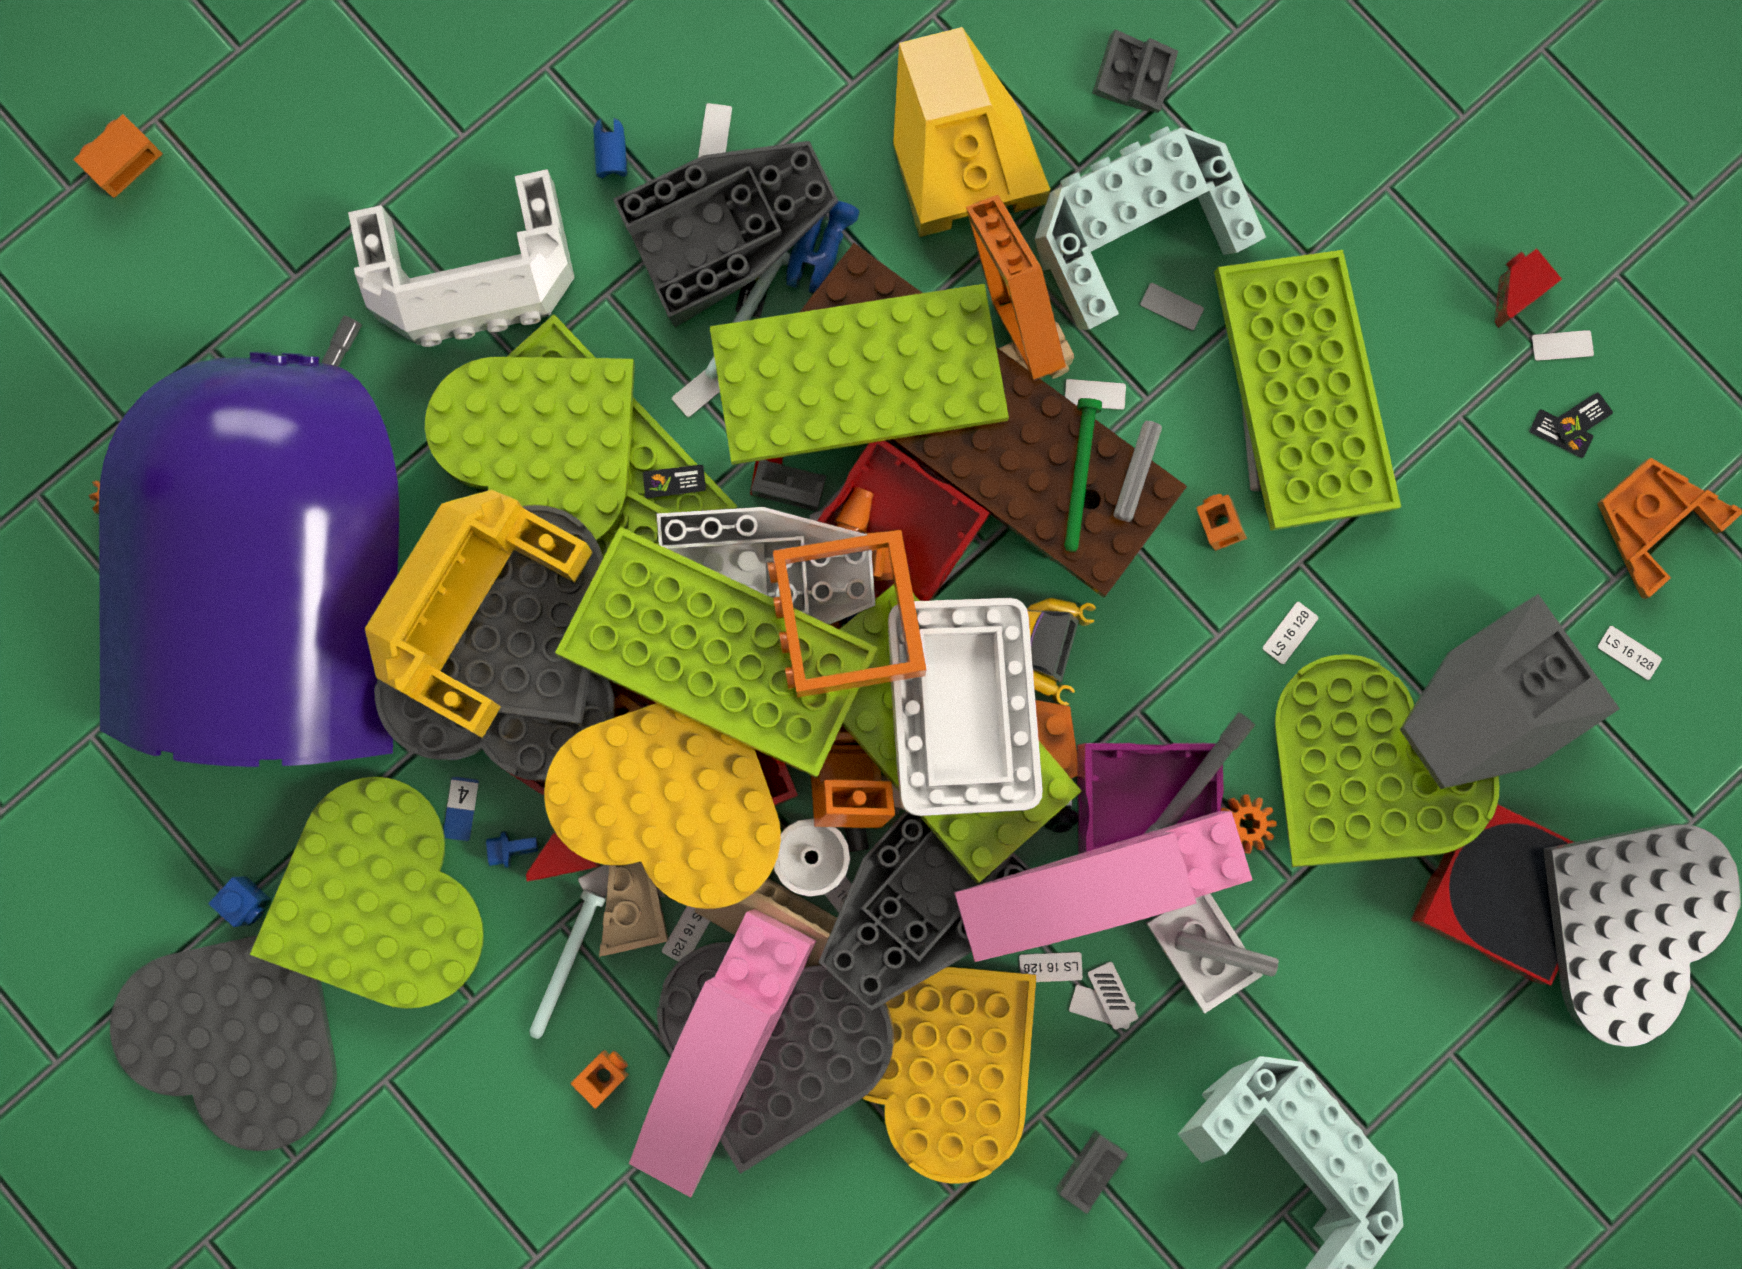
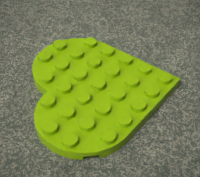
[425,357,635,542]
[1275,654,1500,868]
[250,777,484,1008]

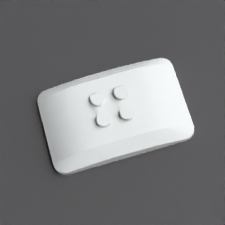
[888,598,1043,816]

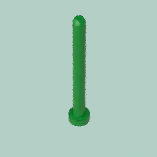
[1064,398,1102,552]

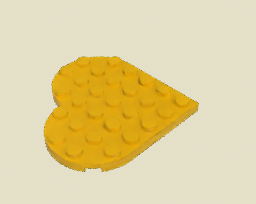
[544,703,781,909]
[862,966,1037,1184]

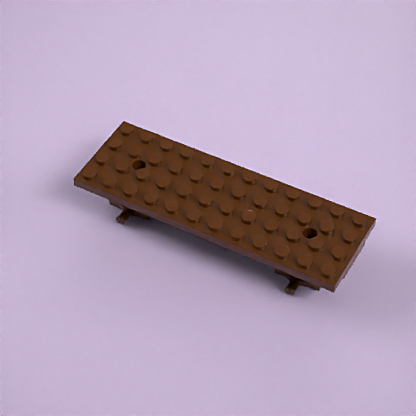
[800,243,1187,598]

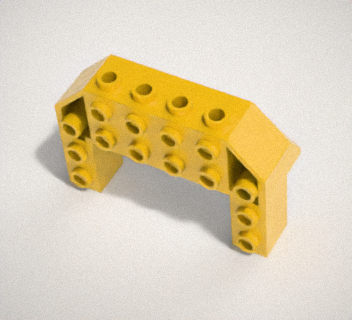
[365,490,593,738]

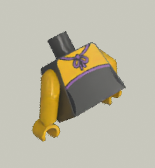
[1027,598,1096,706]

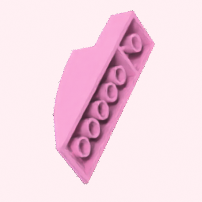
[954,811,1252,962]
[629,909,817,1198]

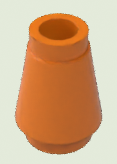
[834,487,873,533]

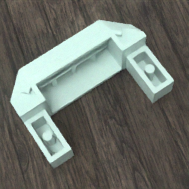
[1035,126,1266,330]
[1178,1056,1404,1269]

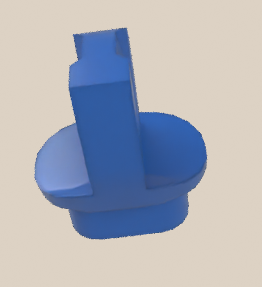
[486,831,538,868]

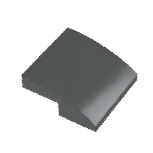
[1092,29,1178,113]

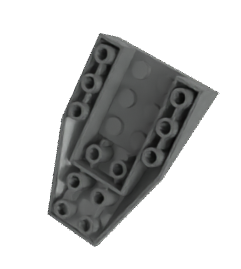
[613,141,838,328]
[1400,594,1620,789]
[818,811,1031,1011]

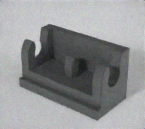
[751,460,827,512]
[1056,1130,1128,1214]

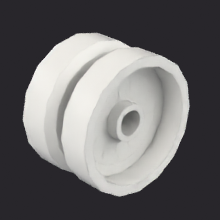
[774,818,850,897]

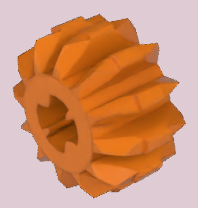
[1221,794,1277,854]

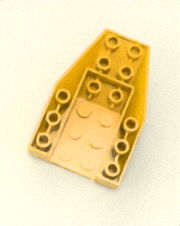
[893,27,1051,237]

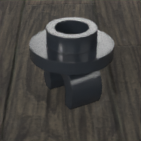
[1044,800,1078,833]

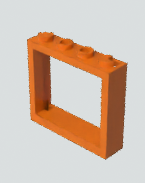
[966,195,1066,380]
[767,530,927,698]

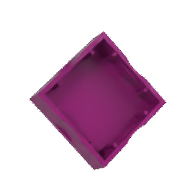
[1077,743,1224,854]

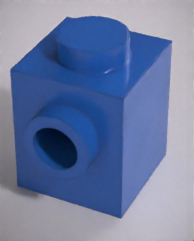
[208,876,271,927]

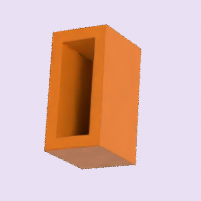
[73,114,163,198]

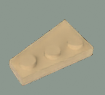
[599,861,669,957]

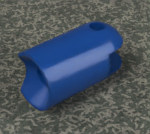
[593,118,627,178]

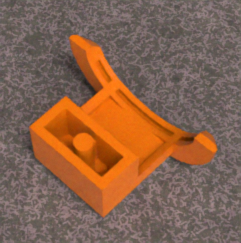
[811,744,895,828]

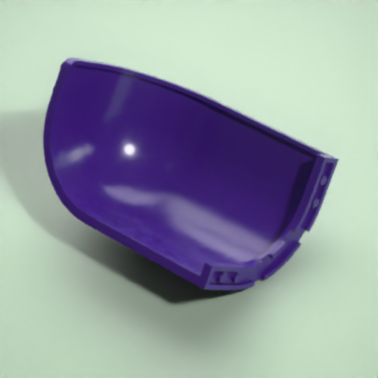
[99,352,399,767]

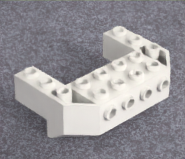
[348,169,575,347]

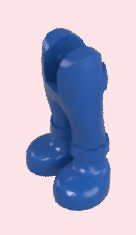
[786,201,860,294]

